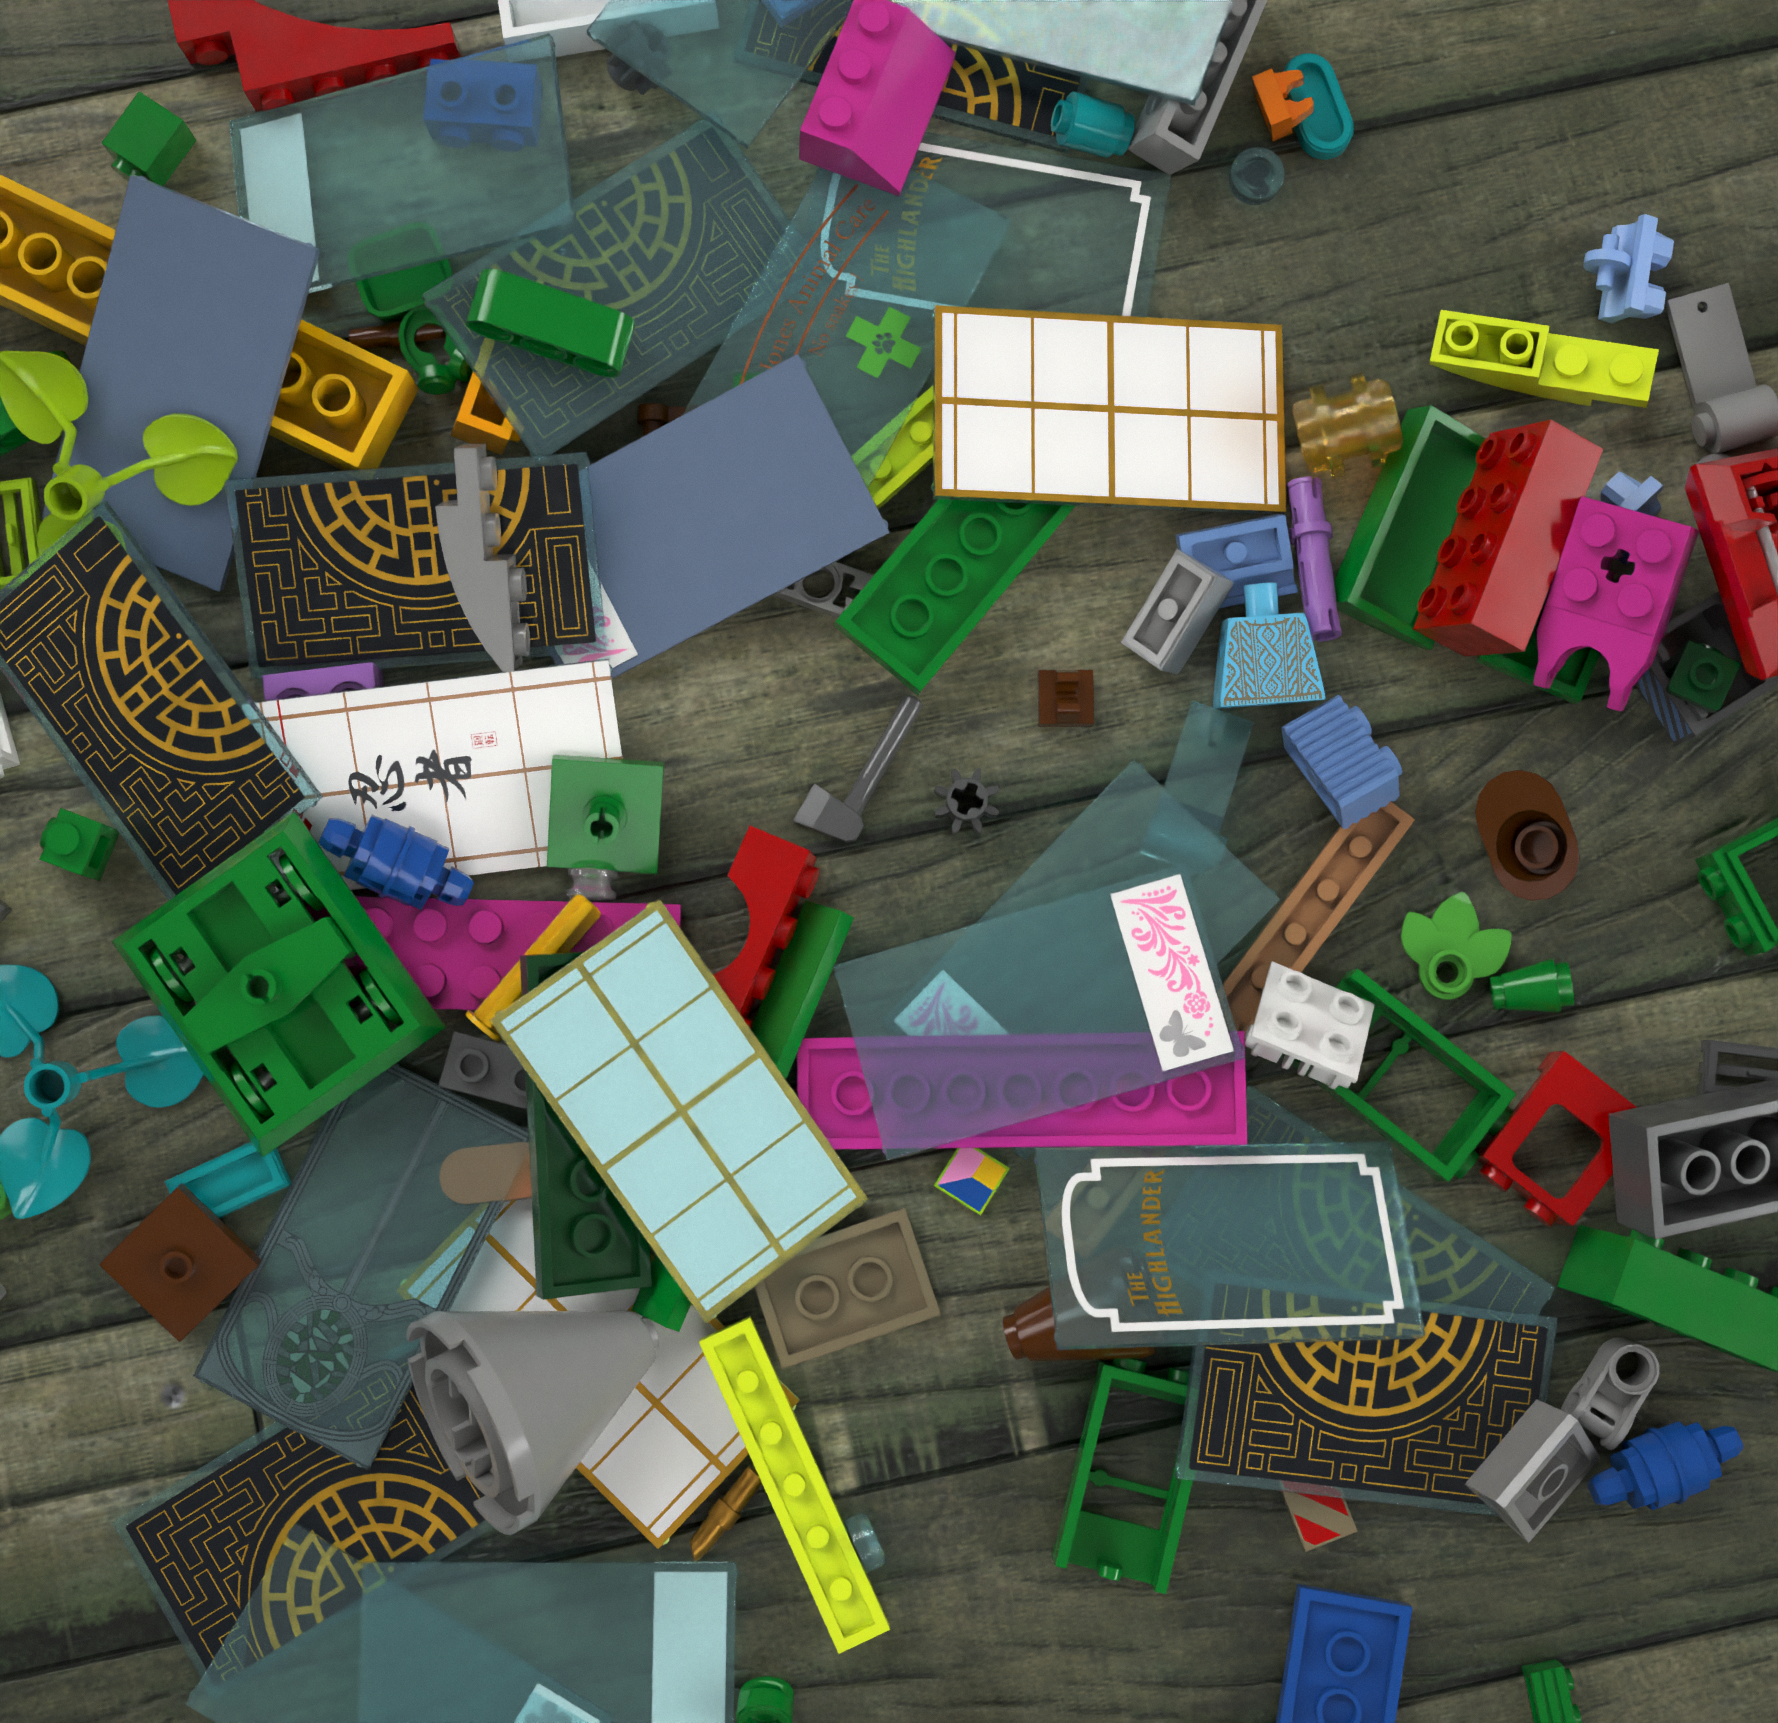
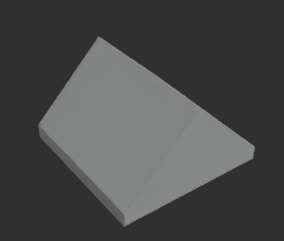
[1465,1399,1600,1543]

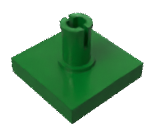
[547,755,664,874]

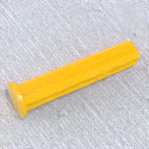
[465,894,601,1043]

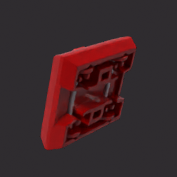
[1685,448,1778,680]

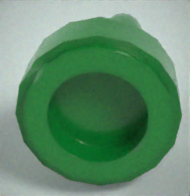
[736,1676,794,1723]

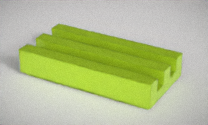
[0,477,43,594]

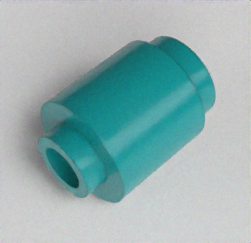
[1051,91,1135,158]

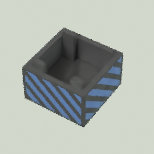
[1636,591,1778,746]

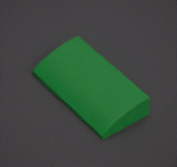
[1334,405,1486,650]

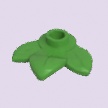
[1401,892,1512,1000]

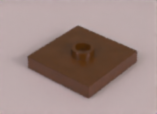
[99,1183,262,1342]

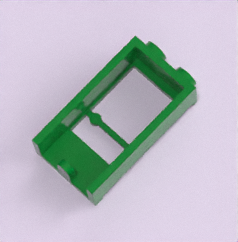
[1695,817,1778,956]
[1281,968,1516,1182]
[1051,1358,1201,1594]

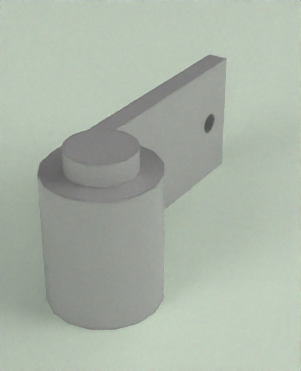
[1665,283,1778,454]

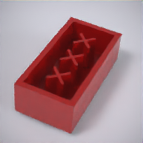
[1413,419,1603,657]

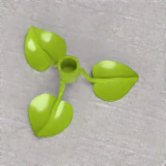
[0,350,238,564]

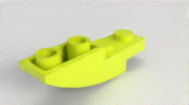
[1430,310,1659,408]

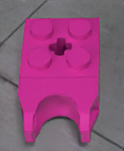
[1533,496,1699,711]

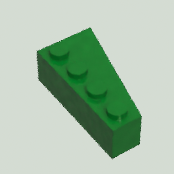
[1557,1225,1778,1373]

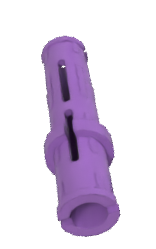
[1287,476,1342,642]

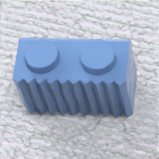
[1281,695,1402,829]

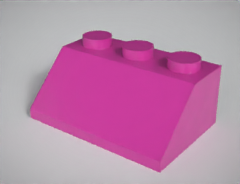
[799,0,956,196]

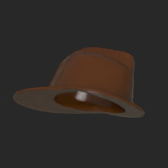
[1475,770,1580,901]

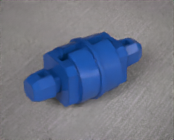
[318,814,474,910]
[1587,1421,1743,1510]

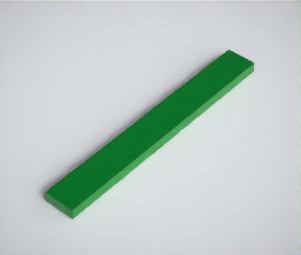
[631,900,854,1332]

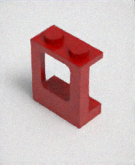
[1475,1050,1637,1227]

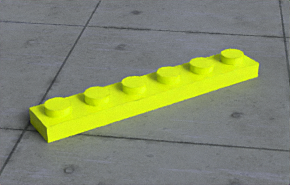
[699,1316,890,1654]

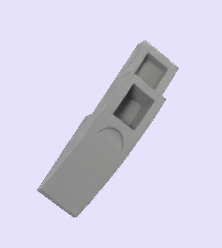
[435,443,530,672]

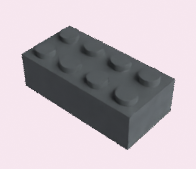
[1609,1079,1778,1239]

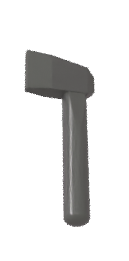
[793,695,923,843]

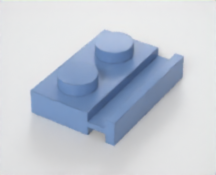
[1175,514,1298,608]

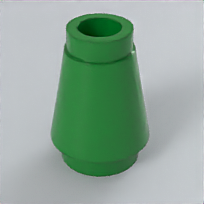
[1489,958,1574,1013]

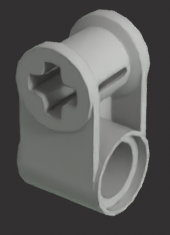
[1561,1337,1660,1450]

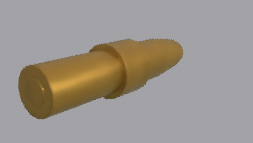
[689,1466,762,1562]

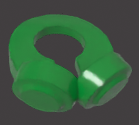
[398,305,476,395]

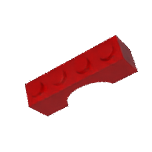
[711,825,820,1032]

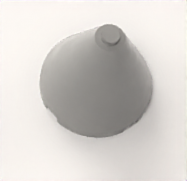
[406,1311,659,1535]

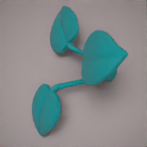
[0,964,204,1219]

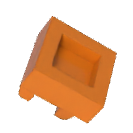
[1252,68,1314,141]

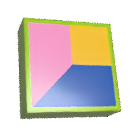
[933,1148,1010,1216]

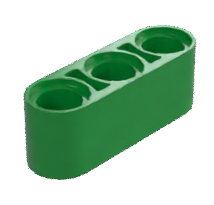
[465,269,636,378]

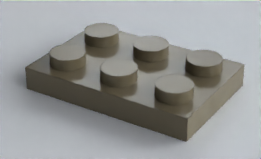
[754,1207,941,1369]

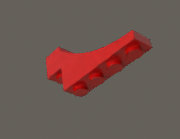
[167,0,462,113]

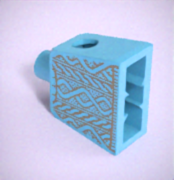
[1213,583,1325,709]

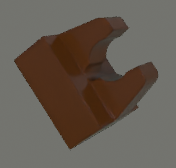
[1037,670,1094,727]

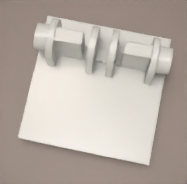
[1245,961,1375,1089]

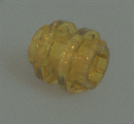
[1291,372,1403,480]

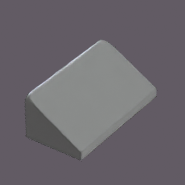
[1121,549,1233,674]

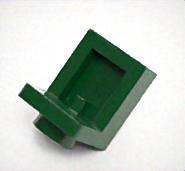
[1665,640,1741,713]

